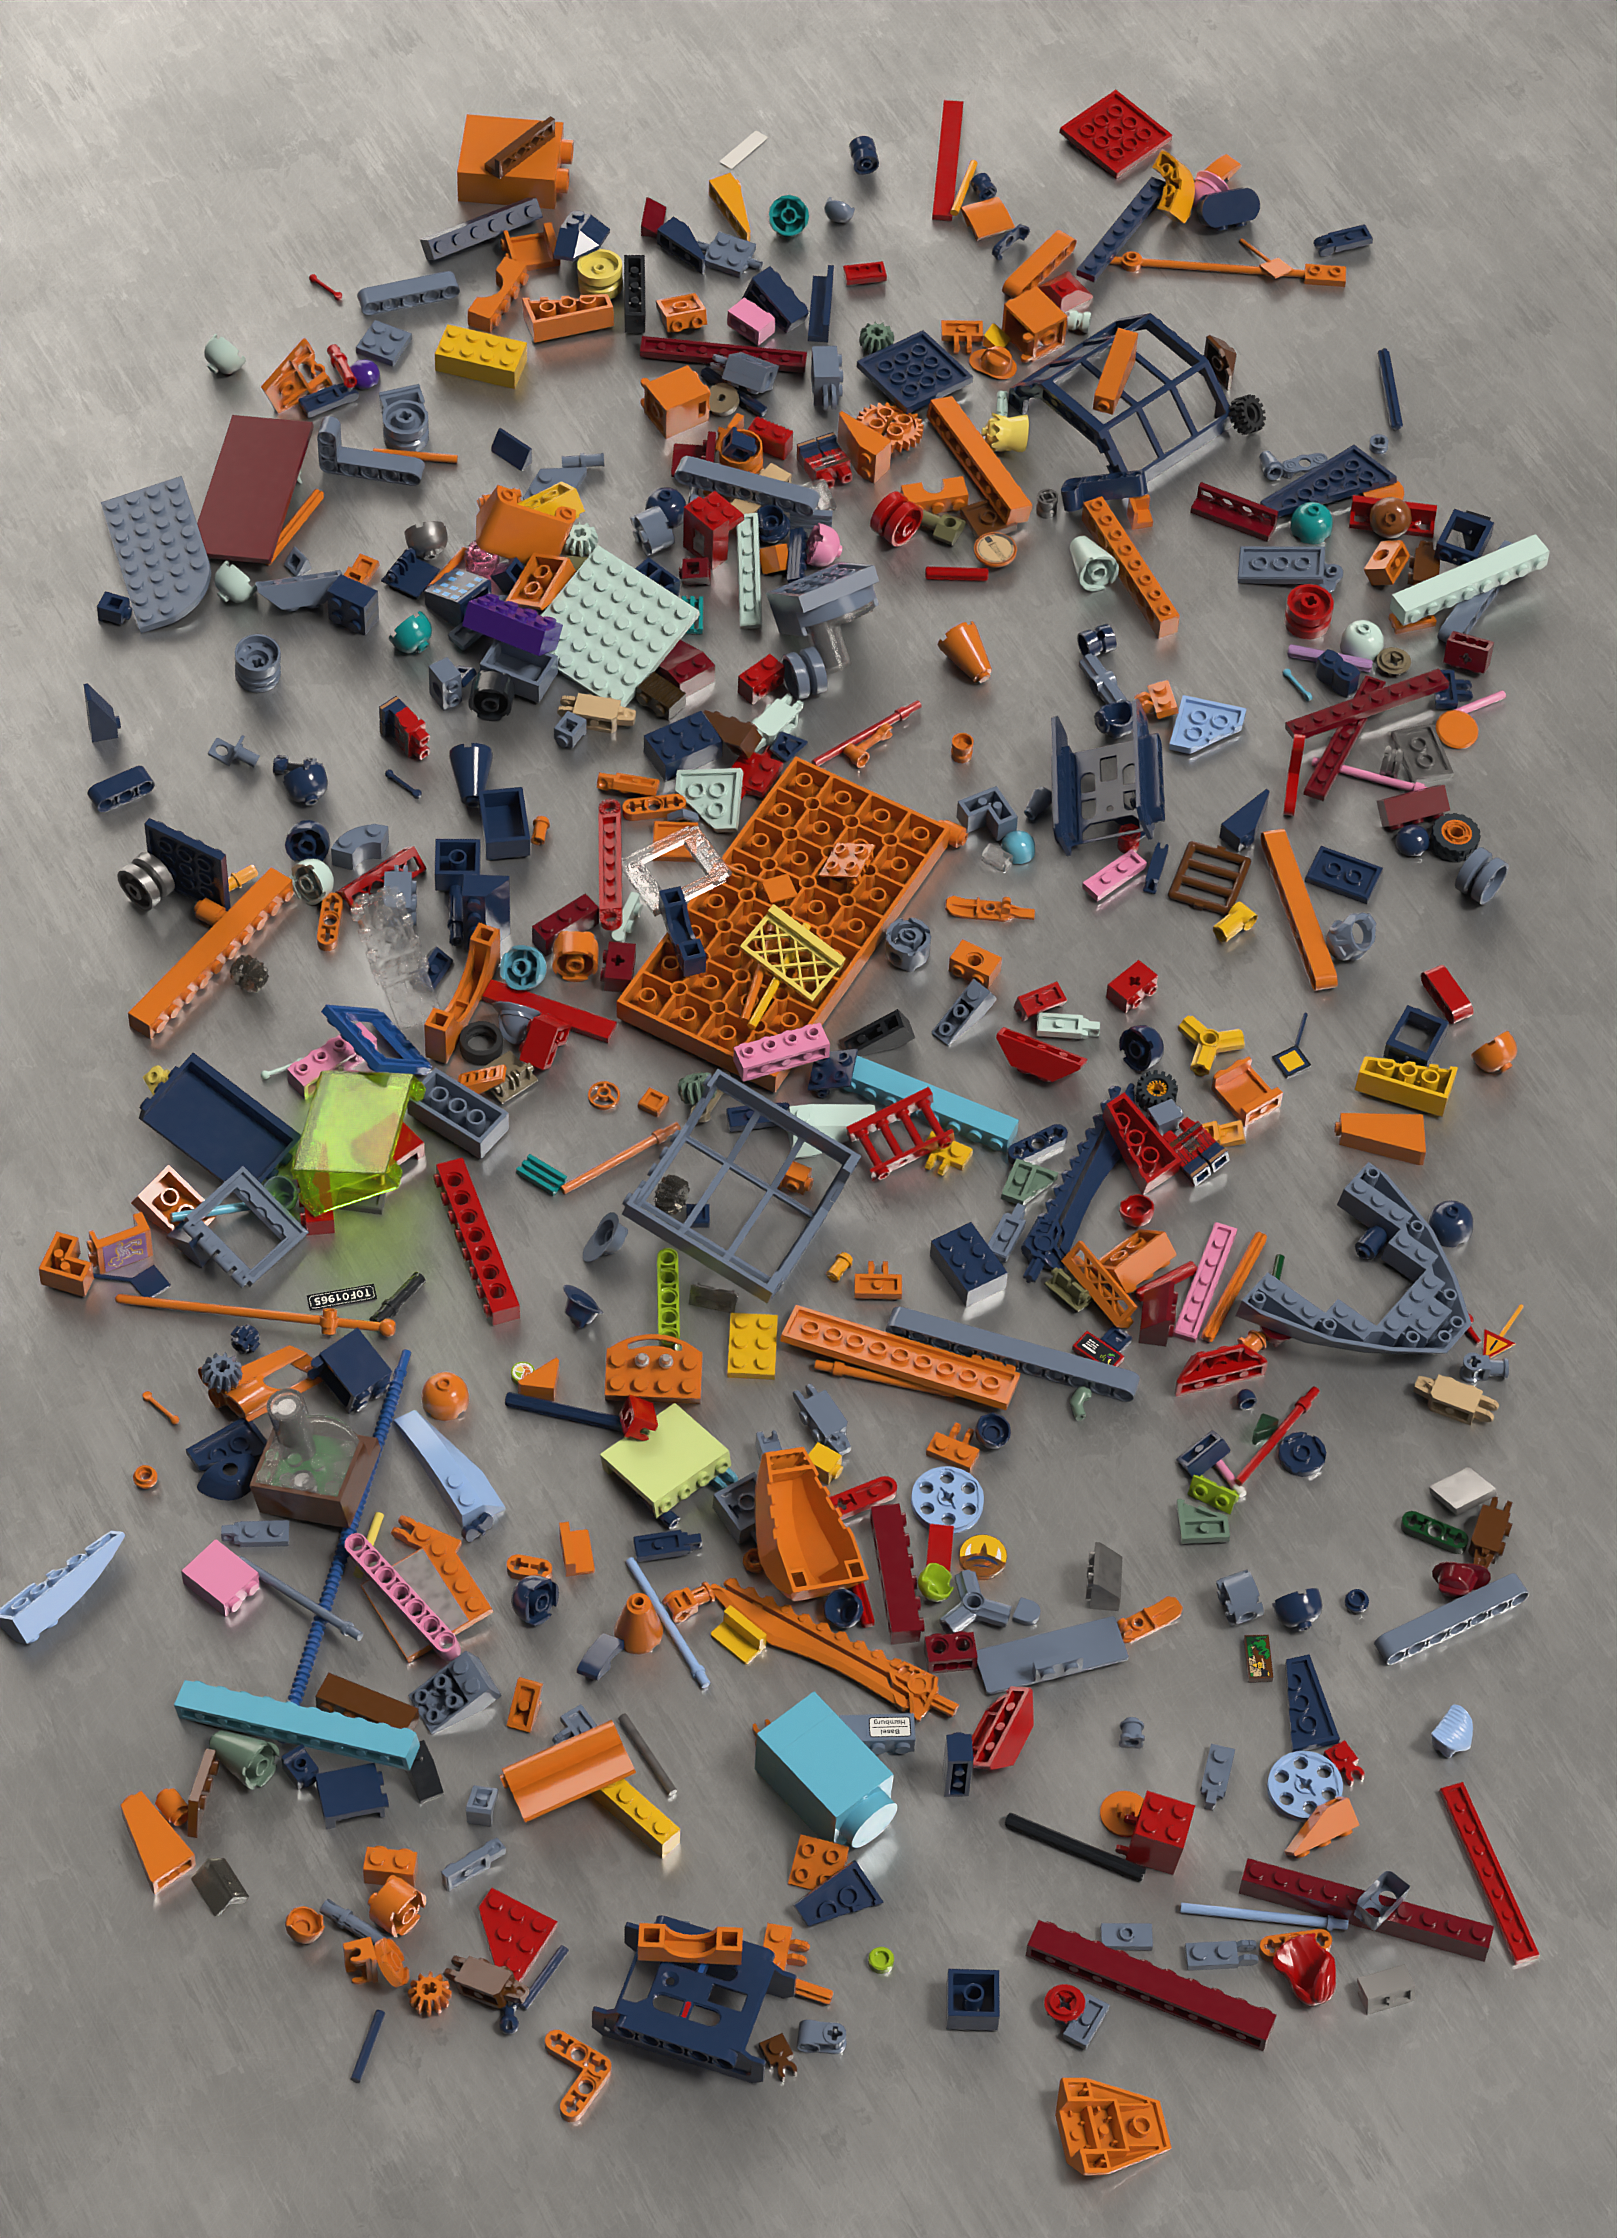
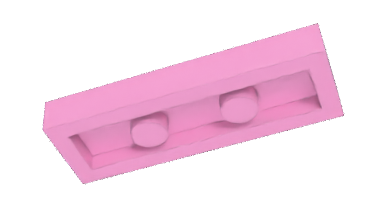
[1082,849,1147,901]

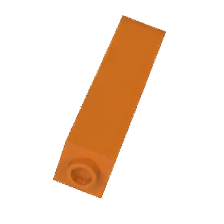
[1093,328,1138,415]
[1334,1113,1426,1165]
[120,1791,196,1894]

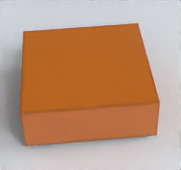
[638,1087,669,1118]

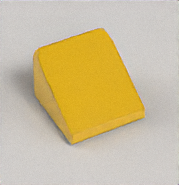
[983,323,1011,348]

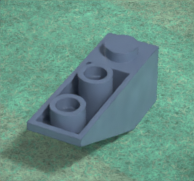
[932,979,997,1046]

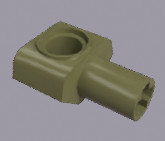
[920,510,966,546]

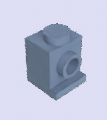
[554,711,586,748]

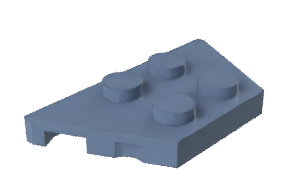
[523,467,587,500]

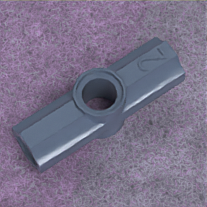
[1079,653,1128,705]

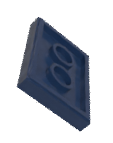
[1305,846,1383,904]

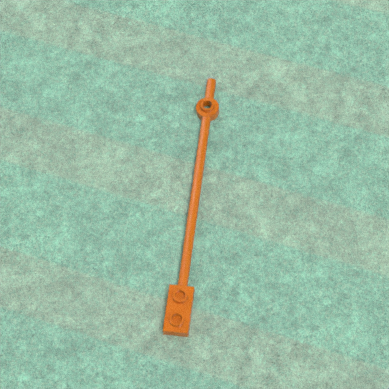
[1110,251,1346,287]

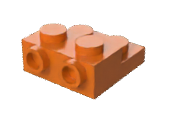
[656,293,707,332]

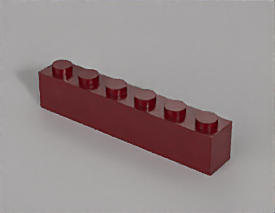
[870,1503,925,1645]

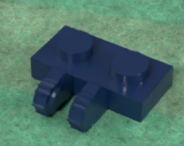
[1434,670,1473,709]

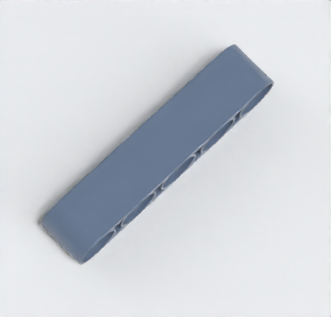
[357,271,460,315]

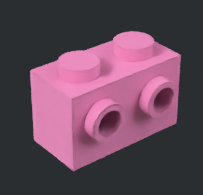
[727,298,775,346]

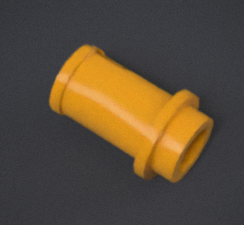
[826,1252,853,1282]

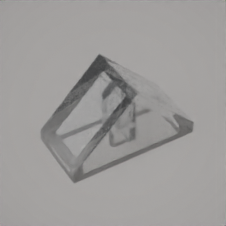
[802,479,837,511]

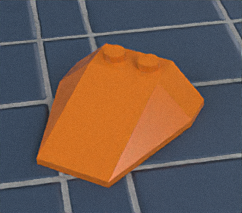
[1055,2078,1172,2175]

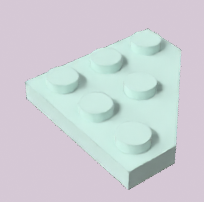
[675,768,743,833]

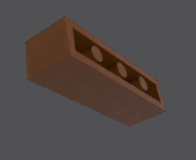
[315,1672,419,1731]

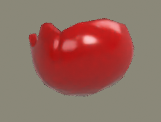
[1119,1194,1154,1227]

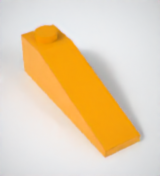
[708,173,751,242]

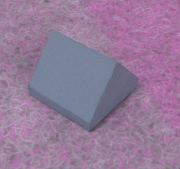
[284,547,311,576]

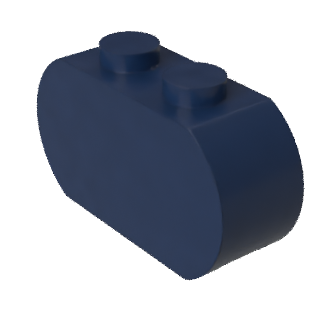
[1196,187,1260,231]

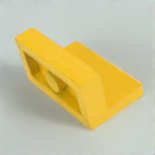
[711,1605,766,1665]

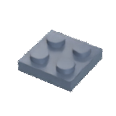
[356,320,412,366]

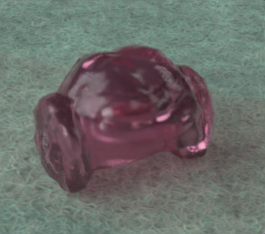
[464,540,500,579]

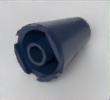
[449,743,493,807]

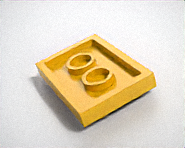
[727,1313,778,1380]

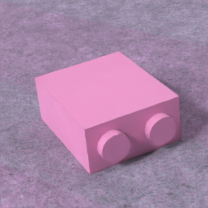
[182,1539,260,1617]

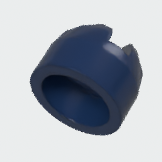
[1237,1389,1257,1410]

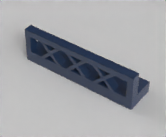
[808,265,834,343]

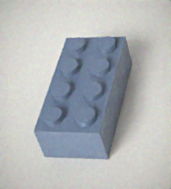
[407,1068,509,1159]

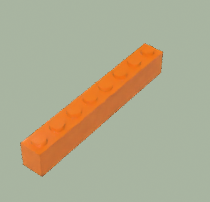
[926,396,1033,525]

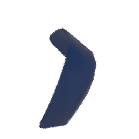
[197,1454,259,1501]

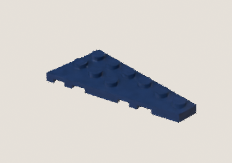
[1260,445,1397,517]

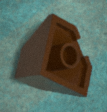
[1204,335,1237,391]

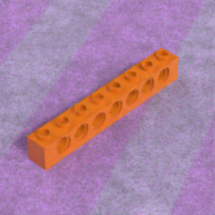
[1081,496,1180,639]

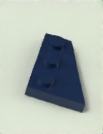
[186,1418,267,1471]
[793,1860,884,1926]

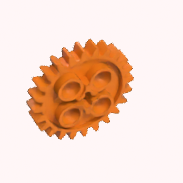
[856,402,924,453]

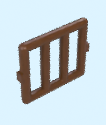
[1168,841,1251,915]

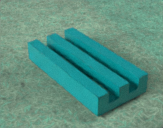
[682,596,703,634]
[516,1154,567,1196]

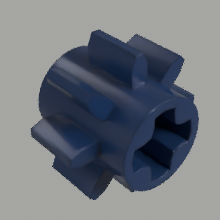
[230,1324,260,1354]

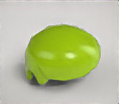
[917,1563,954,1602]

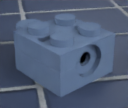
[811,346,843,410]
[710,352,779,394]
[384,865,417,935]
[712,1472,757,1544]

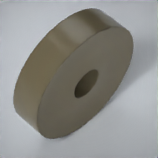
[709,383,740,417]

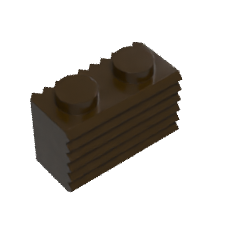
[635,672,686,720]

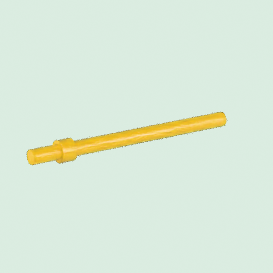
[747,923,811,1030]

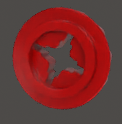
[1044,1984,1085,2024]

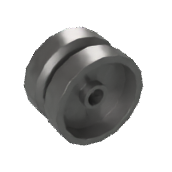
[117,852,175,910]

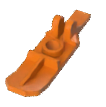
[945,895,1035,922]
[1117,1596,1183,1643]

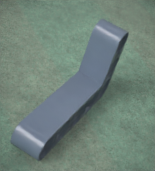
[317,416,425,486]

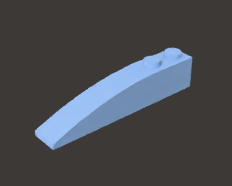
[394,1410,505,1529]
[0,1530,125,1644]

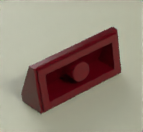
[641,197,667,238]

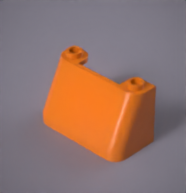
[476,485,576,564]

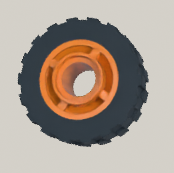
[1430,813,1481,862]

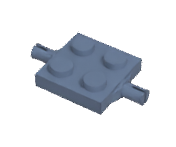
[697,232,763,277]

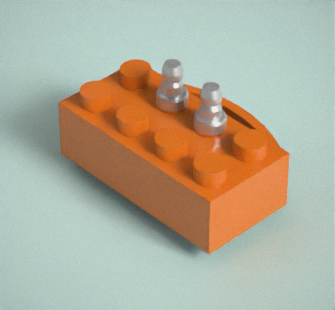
[605,1334,703,1404]

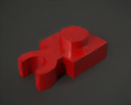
[1323,1740,1365,1786]

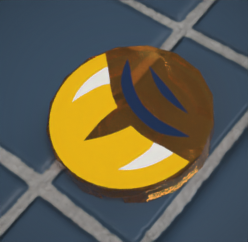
[959,1534,1007,1580]

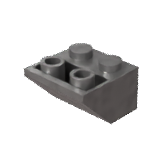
[1085,1542,1123,1611]

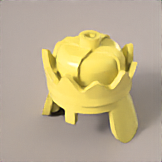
[981,413,1029,452]

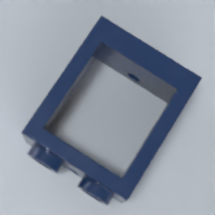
[1434,508,1494,566]
[1383,1005,1449,1067]

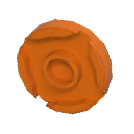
[374,1937,410,1988]

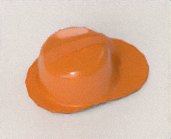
[969,346,1017,380]

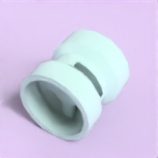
[1067,309,1091,333]

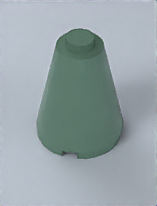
[209,1730,279,1790]

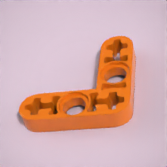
[545,2030,611,2122]

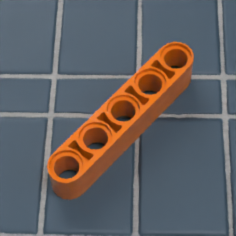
[1002,230,1077,299]

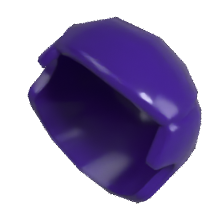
[350,359,380,390]

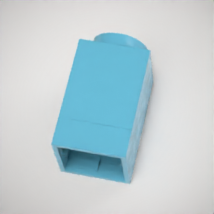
[754,1691,897,1848]

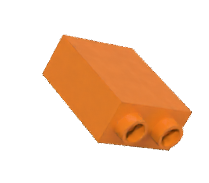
[457,114,574,209]

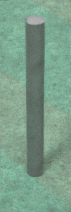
[618,1713,677,1796]

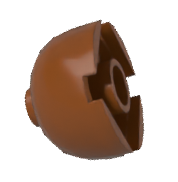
[1369,497,1412,539]

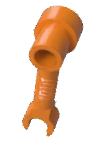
[843,723,893,768]

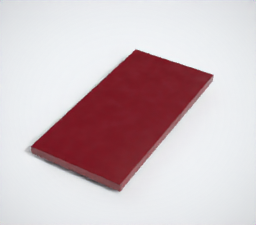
[197,415,314,564]

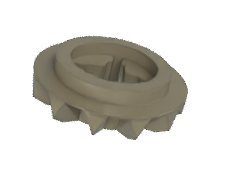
[1377,647,1411,677]

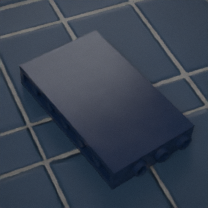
[139,1053,303,1185]

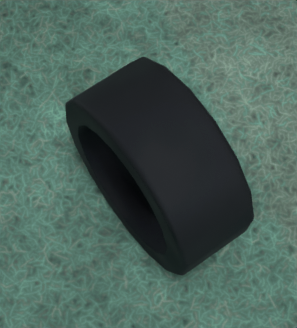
[460,1021,503,1066]

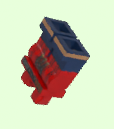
[796,432,852,490]
[379,696,430,760]
[1162,1117,1230,1187]

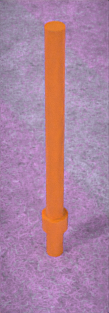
[740,924,780,1024]
[560,1122,681,1195]
[814,1360,955,1398]

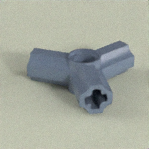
[939,1569,1012,1634]

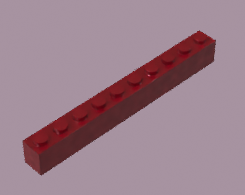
[1239,1858,1494,1962]
[1025,1920,1277,2052]

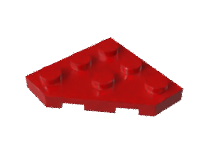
[479,1888,558,1982]

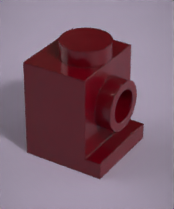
[679,557,711,585]

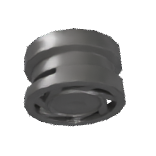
[1380,745,1404,779]

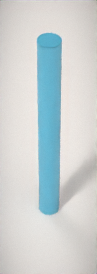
[170,1202,251,1222]

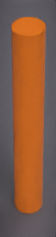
[425,547,469,590]

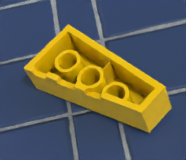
[1355,1056,1458,1117]

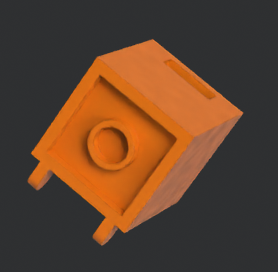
[1002,286,1067,363]
[640,365,711,439]

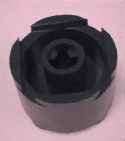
[468,670,515,721]

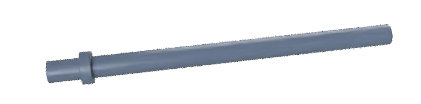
[239,1556,363,1641]

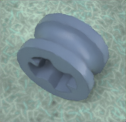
[1369,434,1388,454]

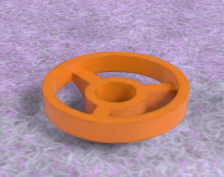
[588,1081,620,1110]

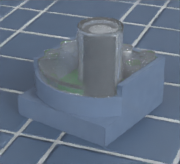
[766,562,880,675]

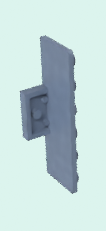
[977,1616,1129,1695]

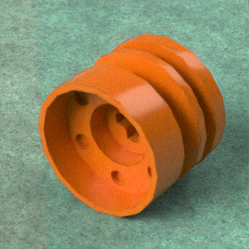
[718,429,763,474]

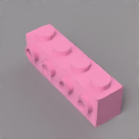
[287,1022,377,1099]
[733,1023,830,1082]

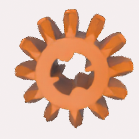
[408,1971,452,2017]

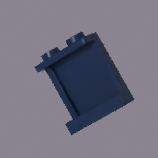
[315,1763,389,1830]

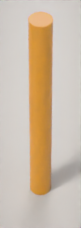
[950,160,978,216]

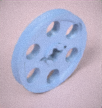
[911,1466,984,1534]
[1267,1751,1343,1823]

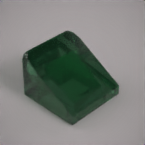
[1252,1413,1279,1445]

